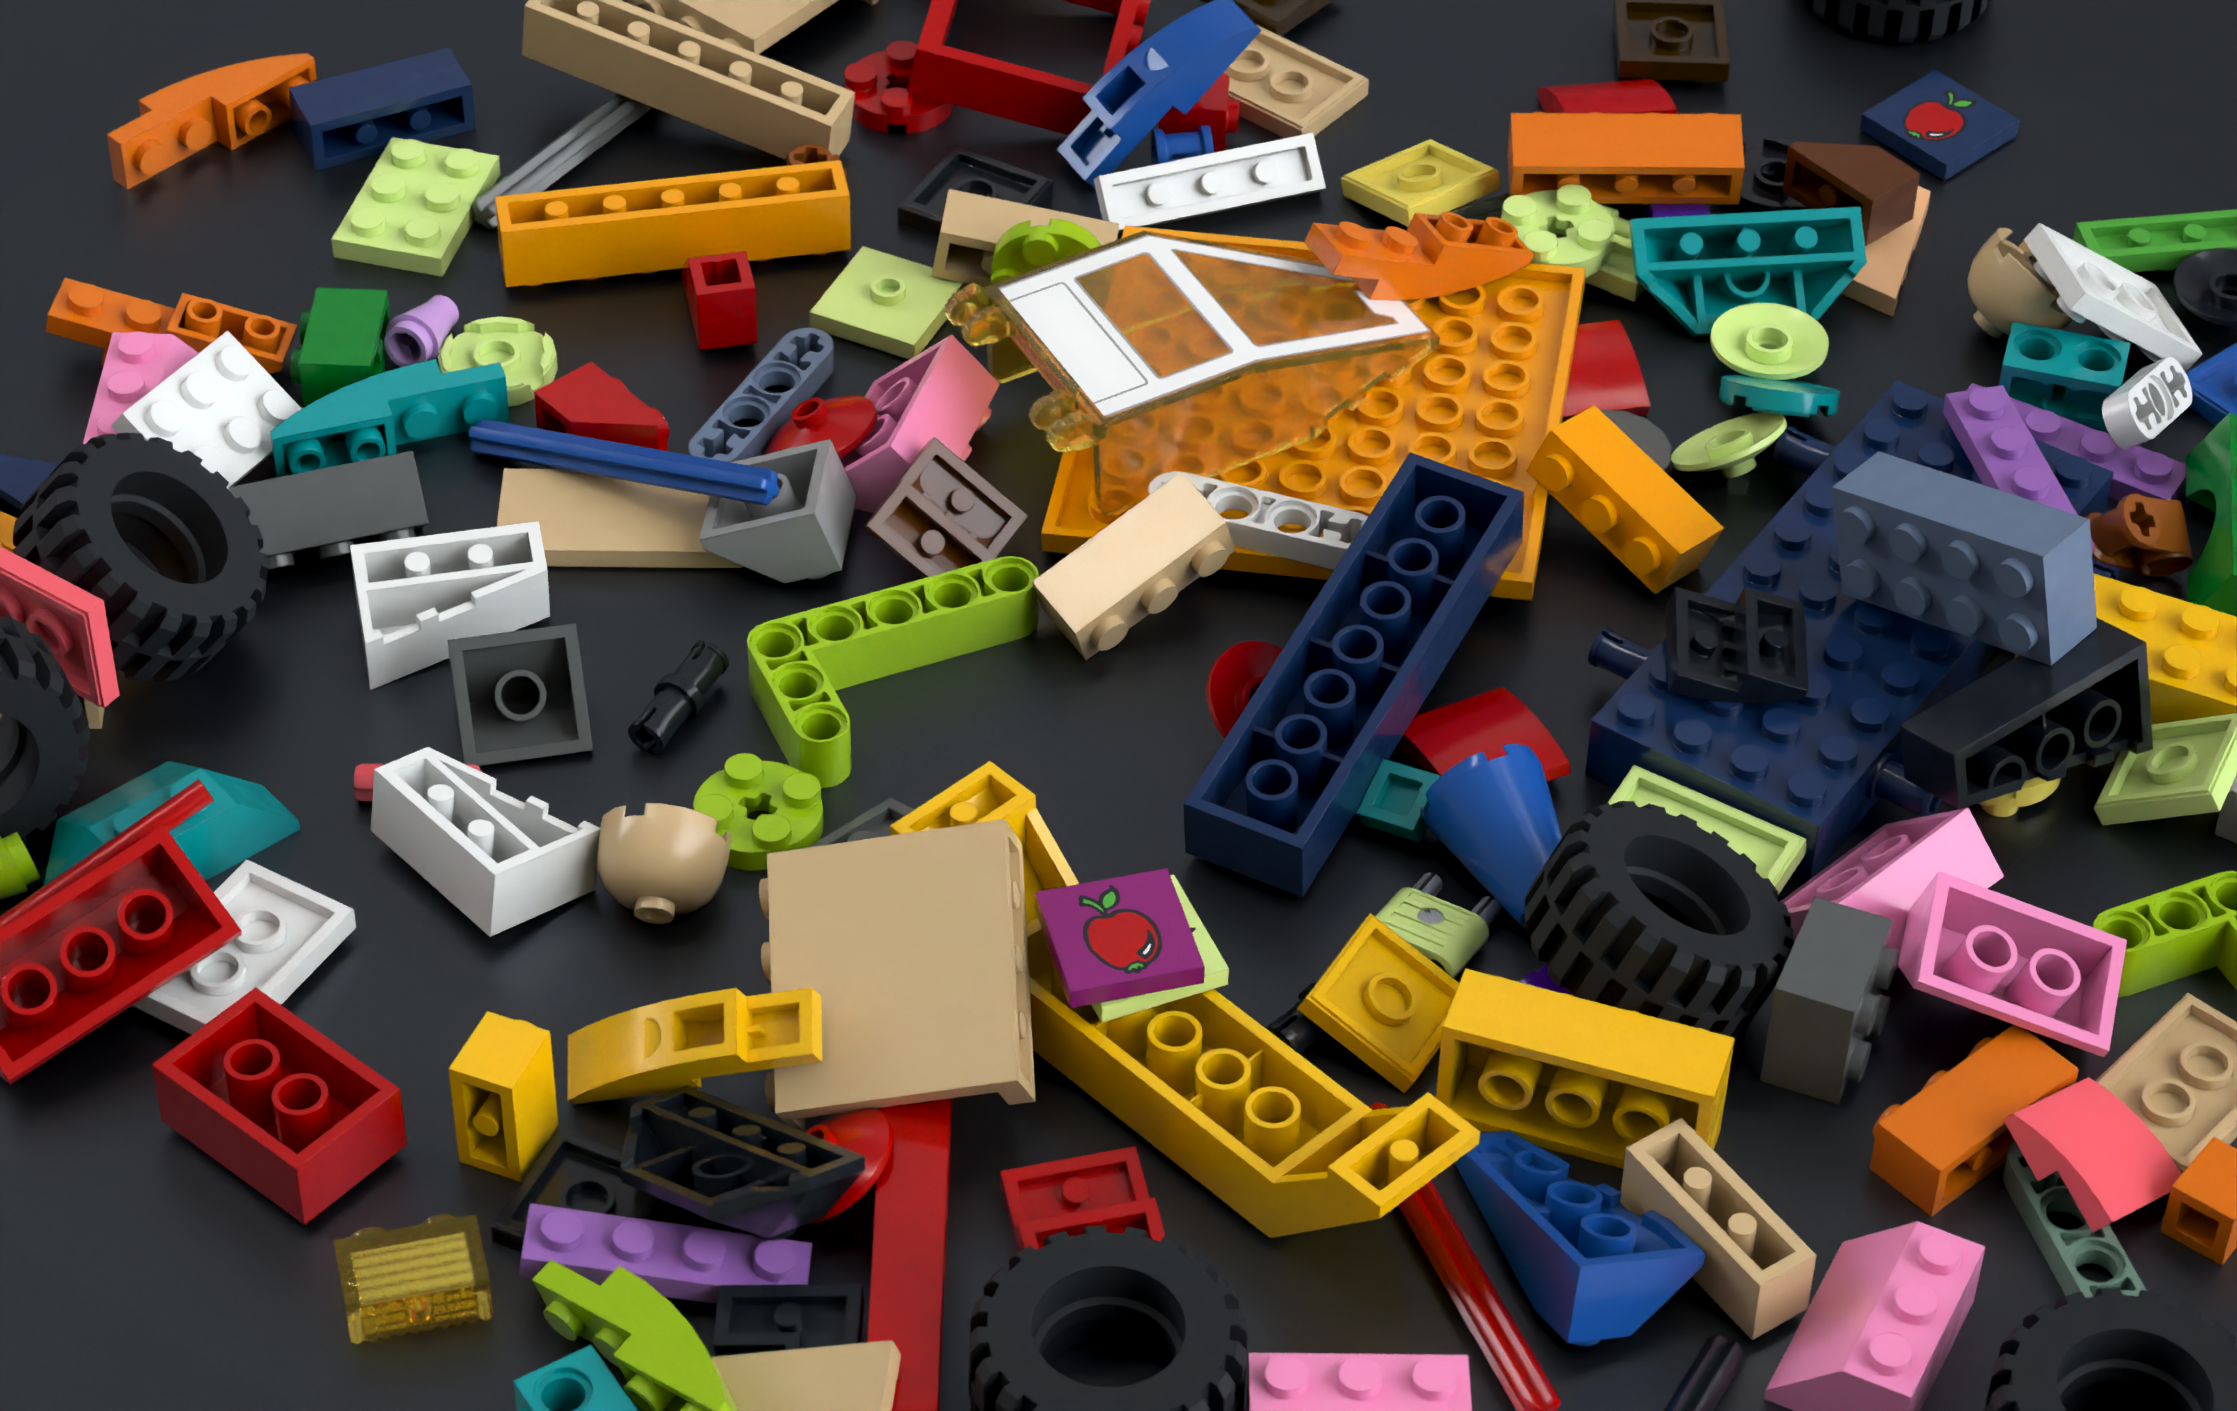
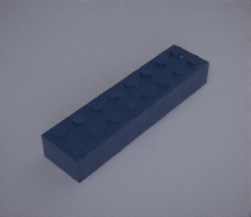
[1183,452,1524,898]

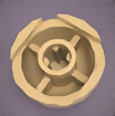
[1967,228,2073,339]
[597,803,732,924]

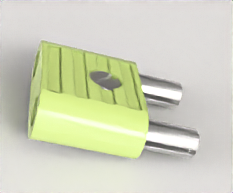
[1375,872,1501,978]

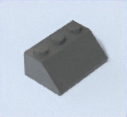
[228,451,429,571]

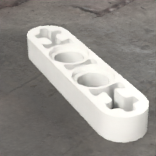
[1148,471,1369,570]

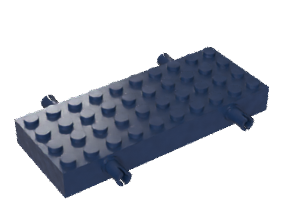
[1585,380,2119,881]

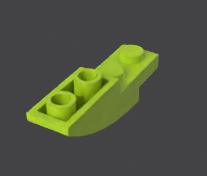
[532,1260,738,1411]

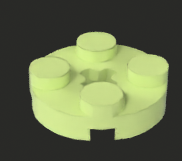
[1501,184,1615,278]

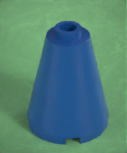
[1420,743,1562,929]

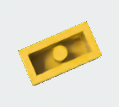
[448,1011,559,1182]

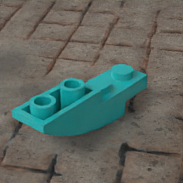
[270,359,510,478]

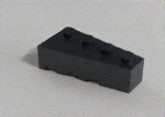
[1900,617,2153,809]

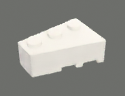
[350,521,550,690]
[371,747,601,937]

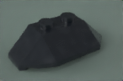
[620,1085,866,1240]

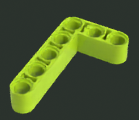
[747,556,1039,788]
[2093,871,2237,997]

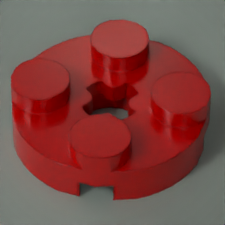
[844,40,953,133]

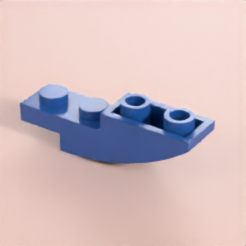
[1057,0,1261,188]

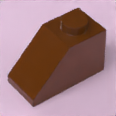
[1782,141,1920,246]

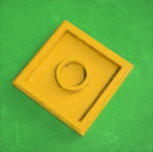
[1297,913,1459,1093]

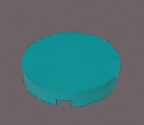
[1719,375,1841,417]

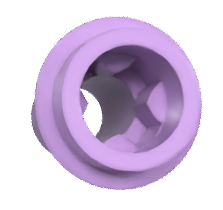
[384,295,459,367]

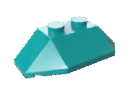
[1629,207,1867,338]
[43,761,300,886]

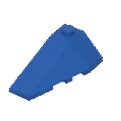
[1454,1131,1706,1346]

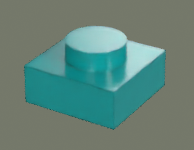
[1356,759,1441,843]

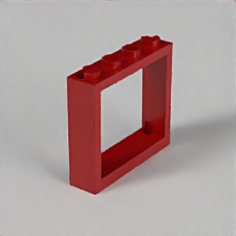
[907,0,1151,135]

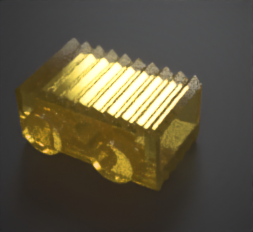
[333,1214,493,1345]

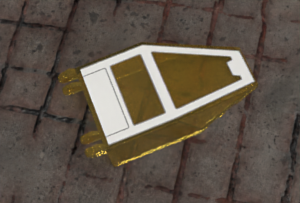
[944,231,1440,516]

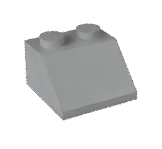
[699,439,857,583]

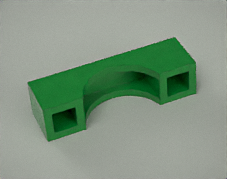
[2186,412,2237,617]

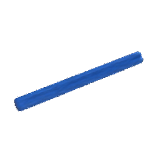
[468,419,780,506]

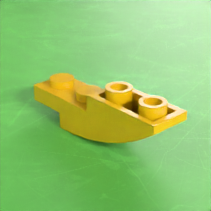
[567,987,822,1105]

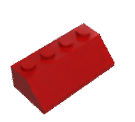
[0,825,242,1085]

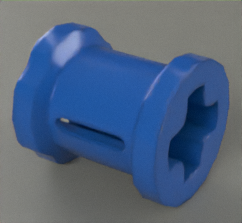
[1150,125,1214,165]

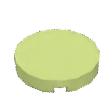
[437,316,558,407]

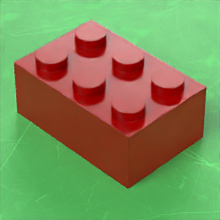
[152,987,407,1225]

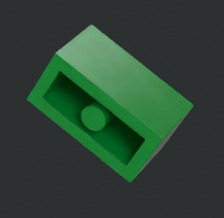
[290,287,391,407]

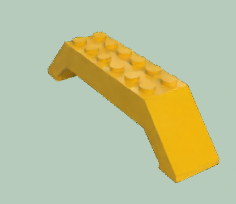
[890,761,1480,1238]

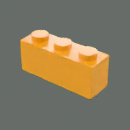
[1526,405,1724,594]

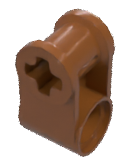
[2084,493,2194,577]

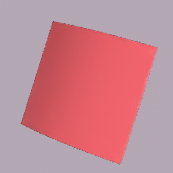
[2003,1077,2182,1233]

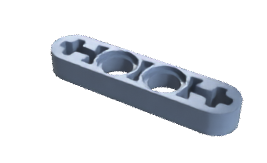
[688,327,834,462]

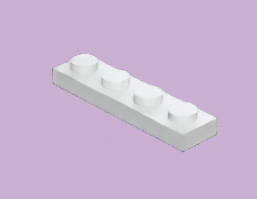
[1093,133,1326,233]

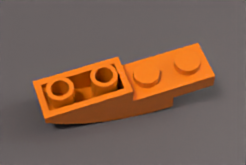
[107,53,317,190]
[1304,212,1534,301]
[45,278,298,374]

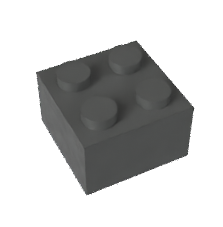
[1760,896,1899,1105]

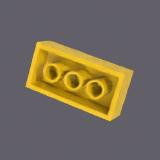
[2015,573,2237,724]
[1436,968,1735,1169]

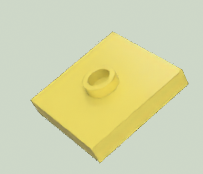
[1341,139,1501,227]

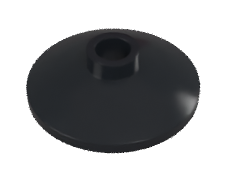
[2173,248,2237,327]

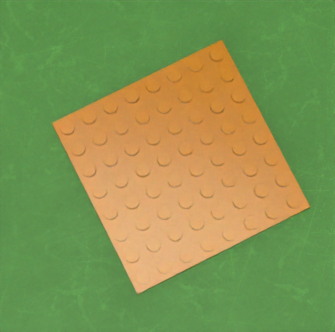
[1041,226,1585,601]

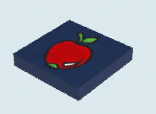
[1860,70,2020,181]

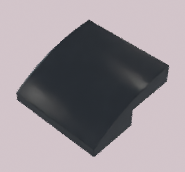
[1666,586,1809,704]

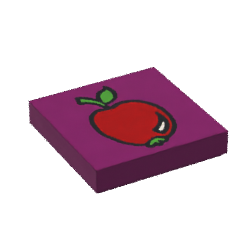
[1035,868,1205,1008]

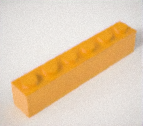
[495,160,851,287]

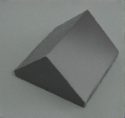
[447,623,593,766]

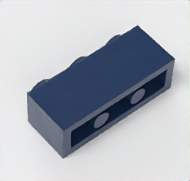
[289,47,476,171]

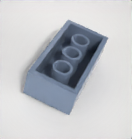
[1832,451,2097,666]

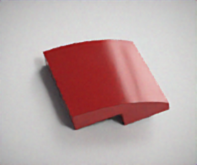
[1537,79,1677,114]
[1562,320,1651,423]
[1396,687,1571,781]
[999,1146,1165,1253]

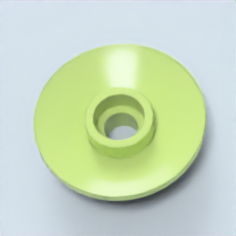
[1710,303,1829,380]
[1671,412,1787,478]

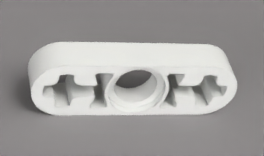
[2102,357,2193,450]

